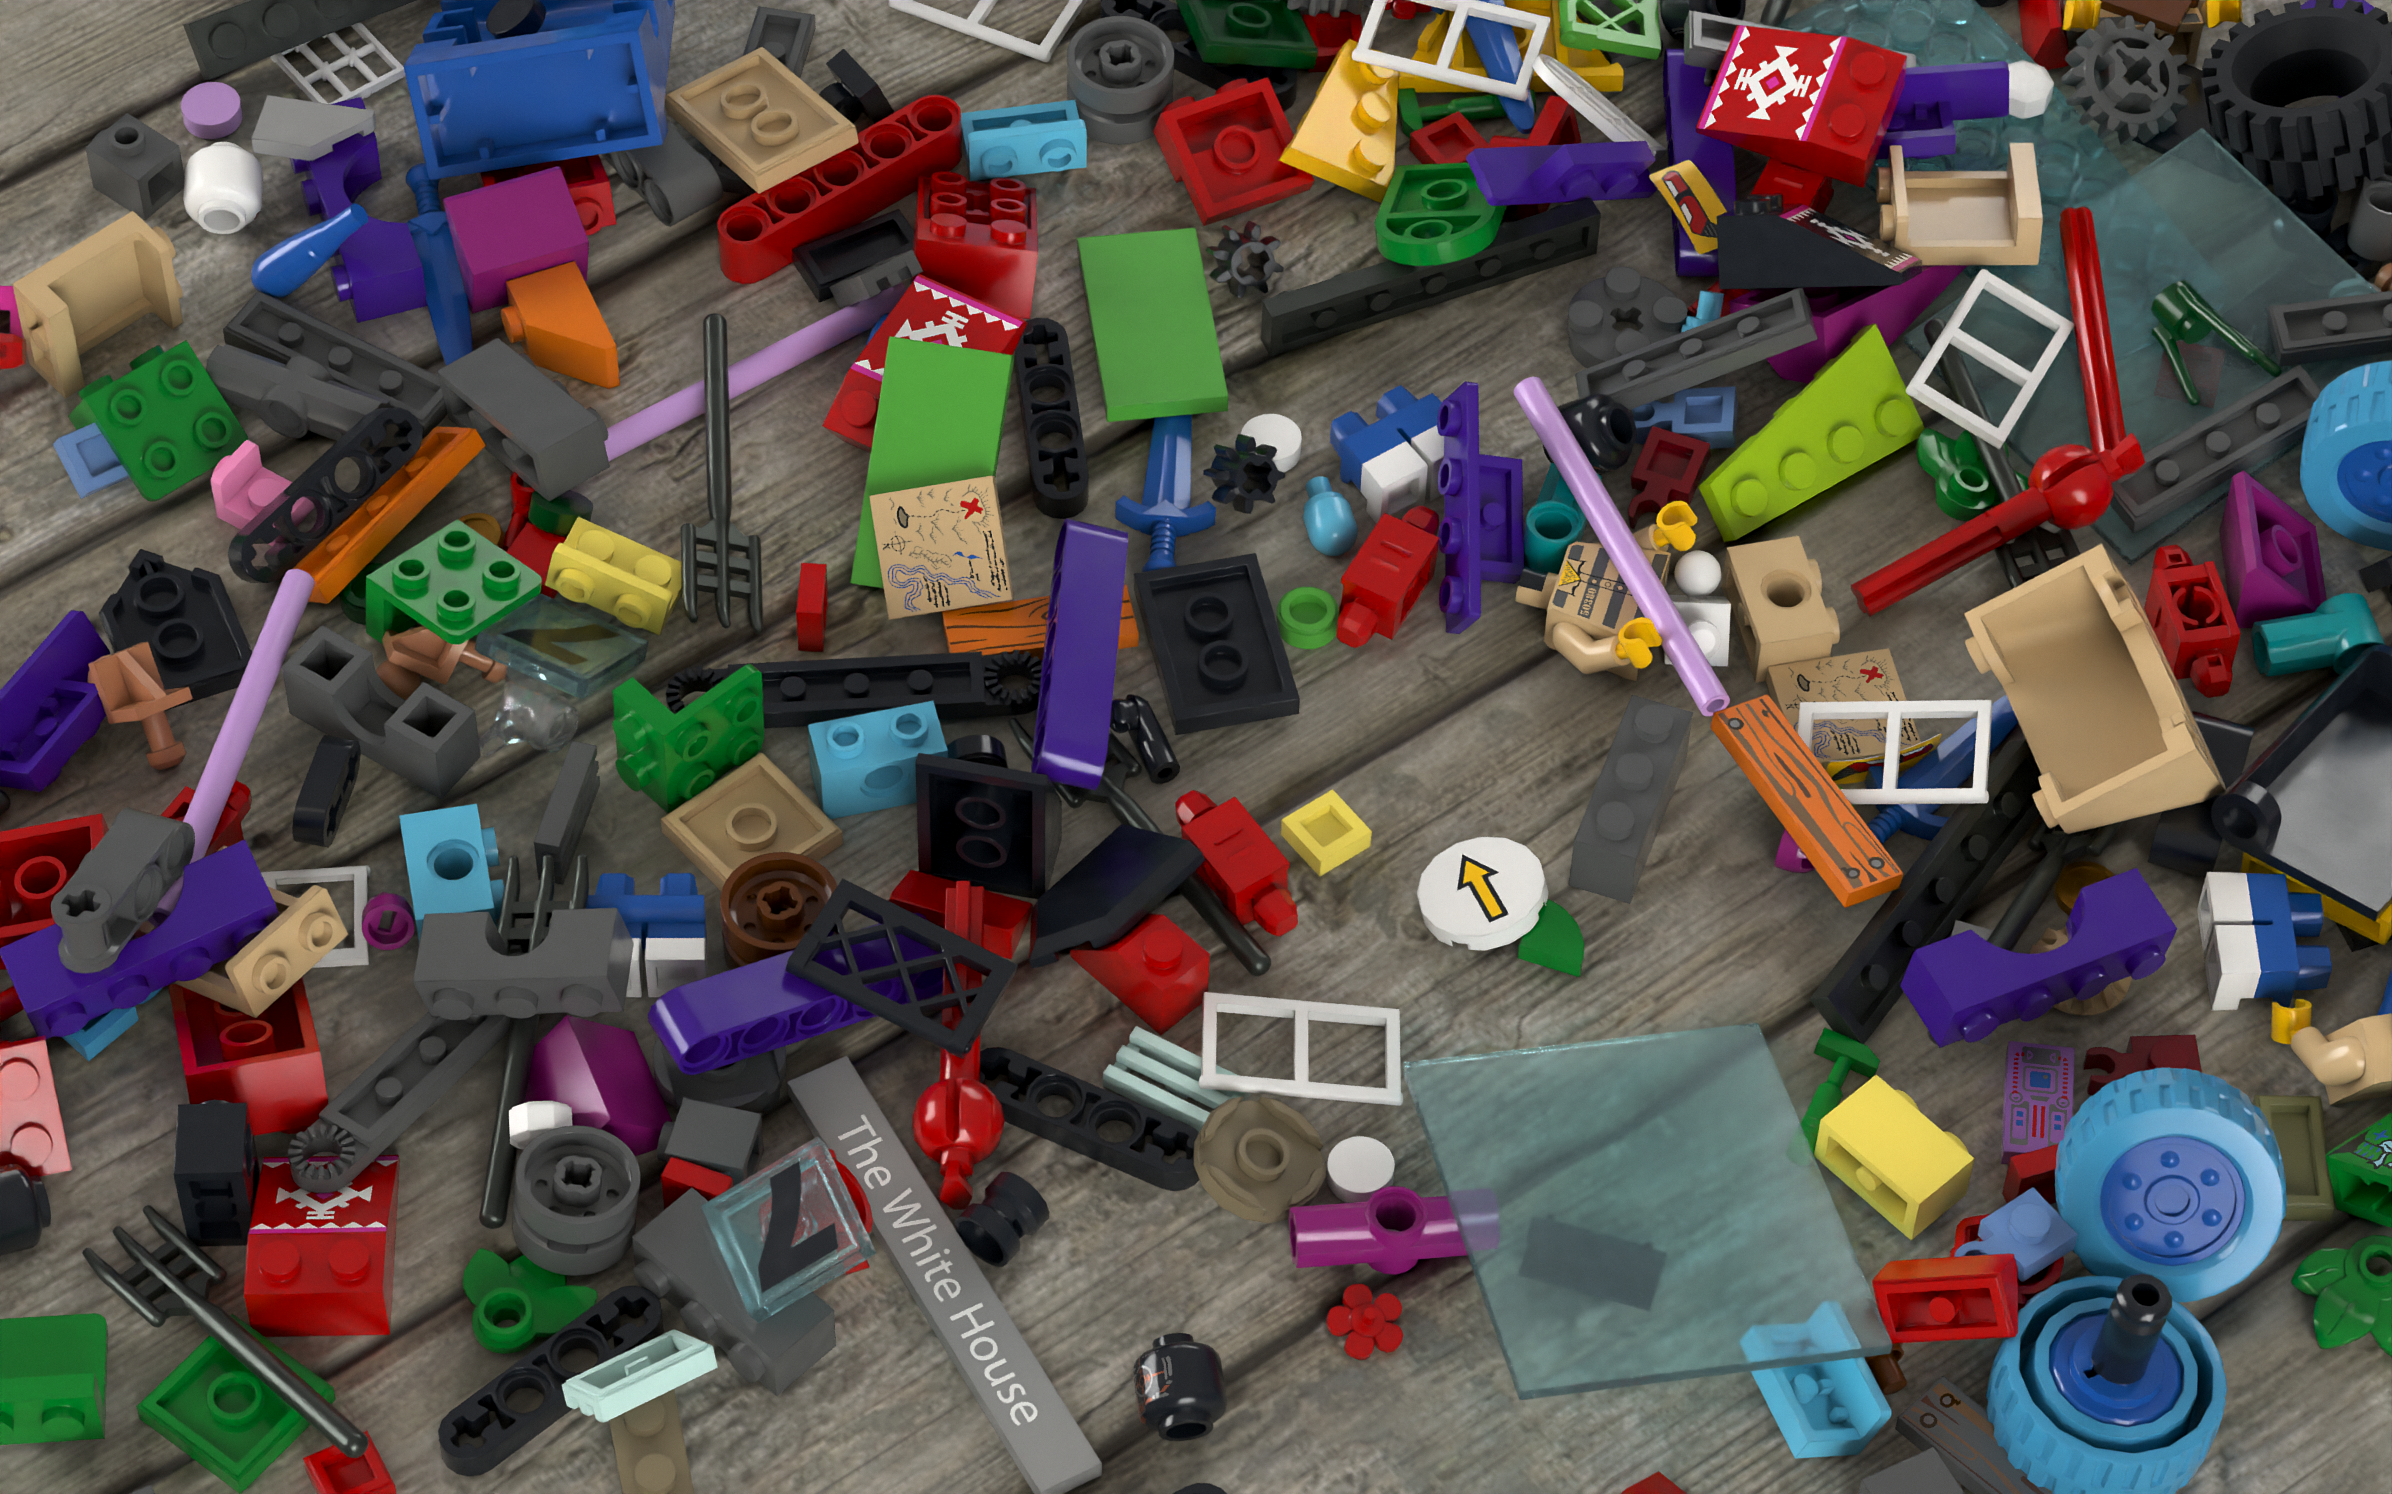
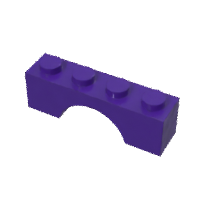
[289,97,427,323]
[0,840,280,1040]
[1900,868,2177,1048]

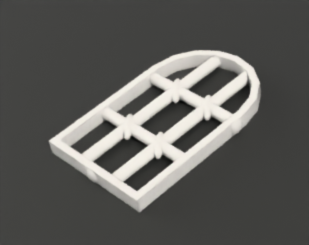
[270,22,405,104]
[1532,54,1667,159]

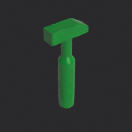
[1397,88,1536,138]
[1785,1027,1880,1170]

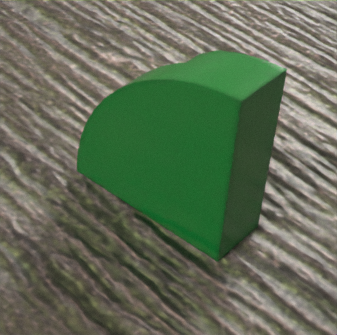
[1518,899,1584,977]

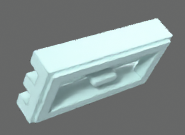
[1103,1026,1251,1132]
[562,1329,718,1423]

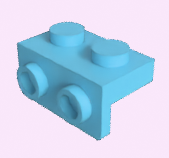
[961,100,1087,181]
[1738,1305,1892,1459]

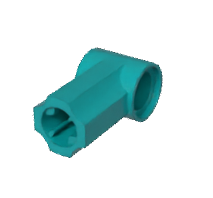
[1523,463,1602,574]
[2251,593,2386,677]

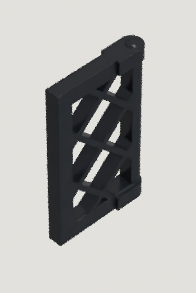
[785,878,1018,1059]

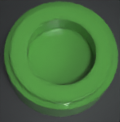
[1276,587,1339,649]

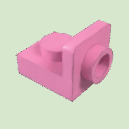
[211,440,314,546]

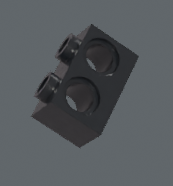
[173,1100,261,1247]

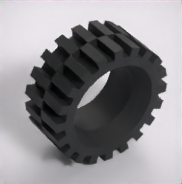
[2202,0,2392,197]

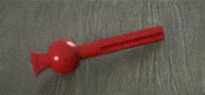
[1851,433,2145,617]
[912,881,1005,1210]

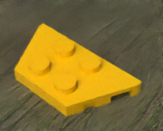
[1398,0,1624,93]

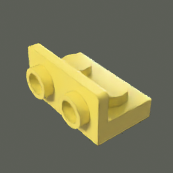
[545,517,682,636]

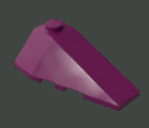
[1729,265,1968,385]

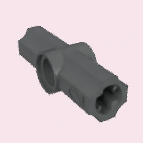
[206,344,391,451]

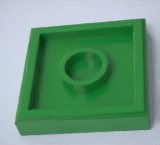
[136,1313,336,1494]

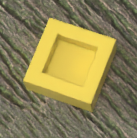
[1281,789,1372,877]

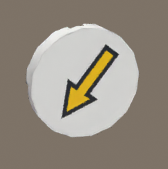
[1417,837,1549,951]

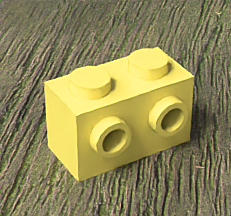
[1814,1075,1975,1240]

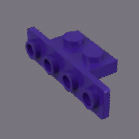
[1875,61,2010,161]
[1466,141,1657,206]
[1437,381,1524,634]
[0,610,110,792]

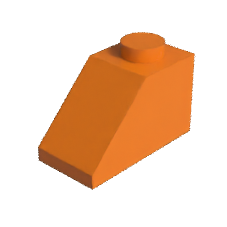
[501,261,620,389]

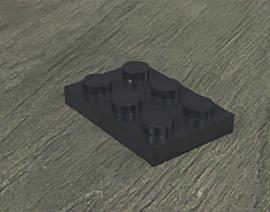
[1134,553,1300,735]

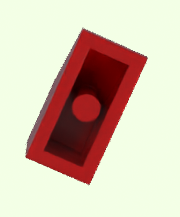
[1070,914,1210,1036]

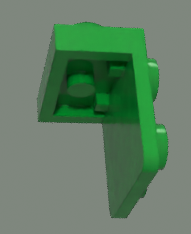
[68,340,248,502]
[366,519,542,645]
[612,664,765,814]
[0,1313,108,1445]

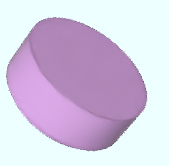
[181,82,243,139]

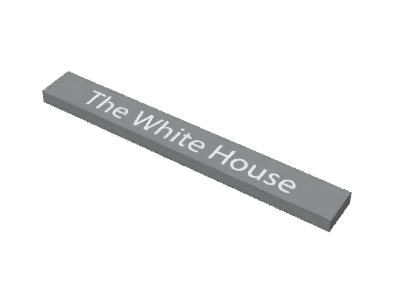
[787,1055,1102,1494]

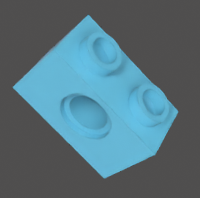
[808,701,948,819]
[399,804,504,943]

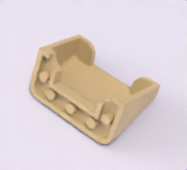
[1964,544,2226,834]

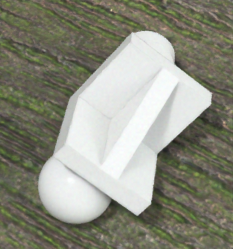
[1664,550,1731,666]

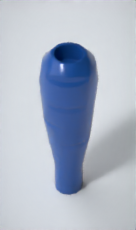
[251,203,368,299]

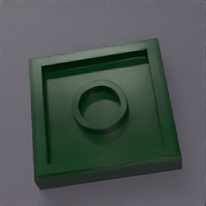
[1176,0,1318,69]

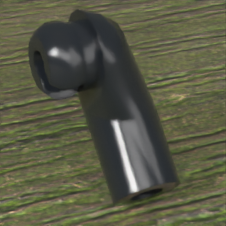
[1110,694,1180,784]

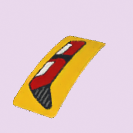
[1649,160,1727,254]
[1826,733,1942,785]

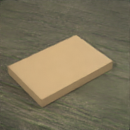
[665,47,859,194]

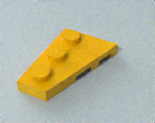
[1279,39,1399,203]

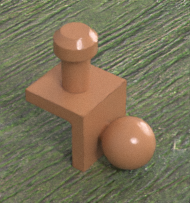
[376,625,513,700]
[87,642,193,770]

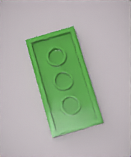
[1077,228,1228,422]
[850,336,1014,589]

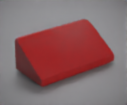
[2018,0,2069,70]
[888,869,1033,960]
[1872,1253,2018,1344]

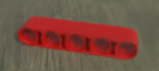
[717,95,962,284]

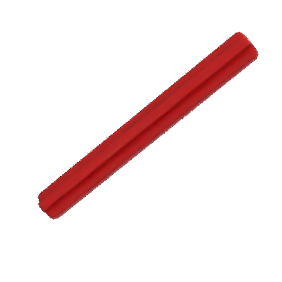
[2059,206,2126,454]

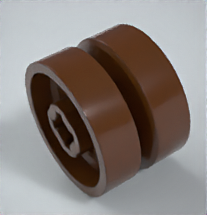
[720,852,837,970]

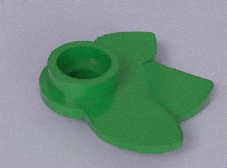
[1916,428,2029,521]
[2291,1235,2392,1357]
[463,1248,598,1354]

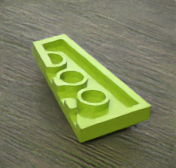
[1698,323,1925,542]

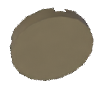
[1194,1096,1326,1223]

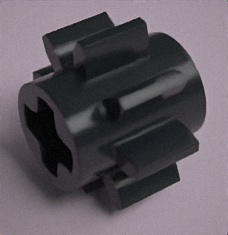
[1206,221,1284,298]
[1203,434,1285,514]

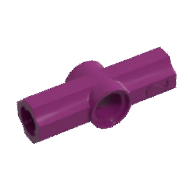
[1288,1186,1499,1275]

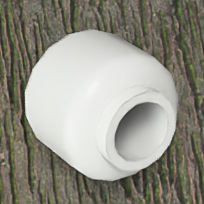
[183,142,263,234]

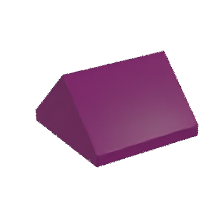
[443,166,589,314]
[2219,471,2327,628]
[525,1015,672,1156]

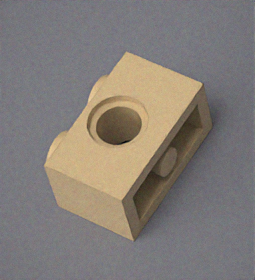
[1721,536,1840,683]

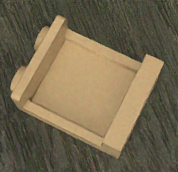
[1876,143,2043,265]
[12,211,183,399]
[135,845,348,1018]

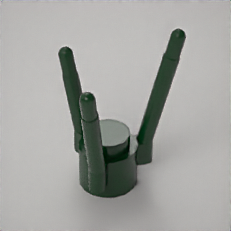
[2151,280,2282,406]

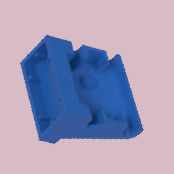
[403,0,675,180]

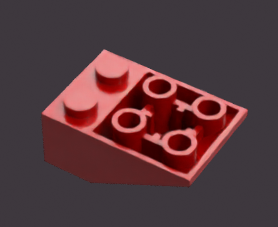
[910,171,1038,319]

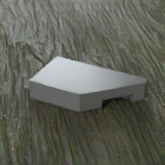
[251,95,376,161]

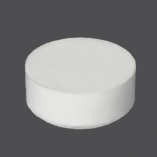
[1241,414,1302,472]
[1327,1136,1395,1203]

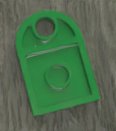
[1374,163,1507,266]

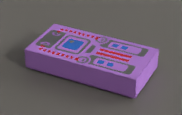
[2001,1041,2075,1164]

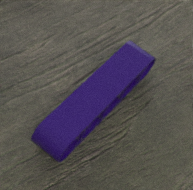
[1663,49,1737,277]
[1031,519,1128,790]
[648,913,943,1075]

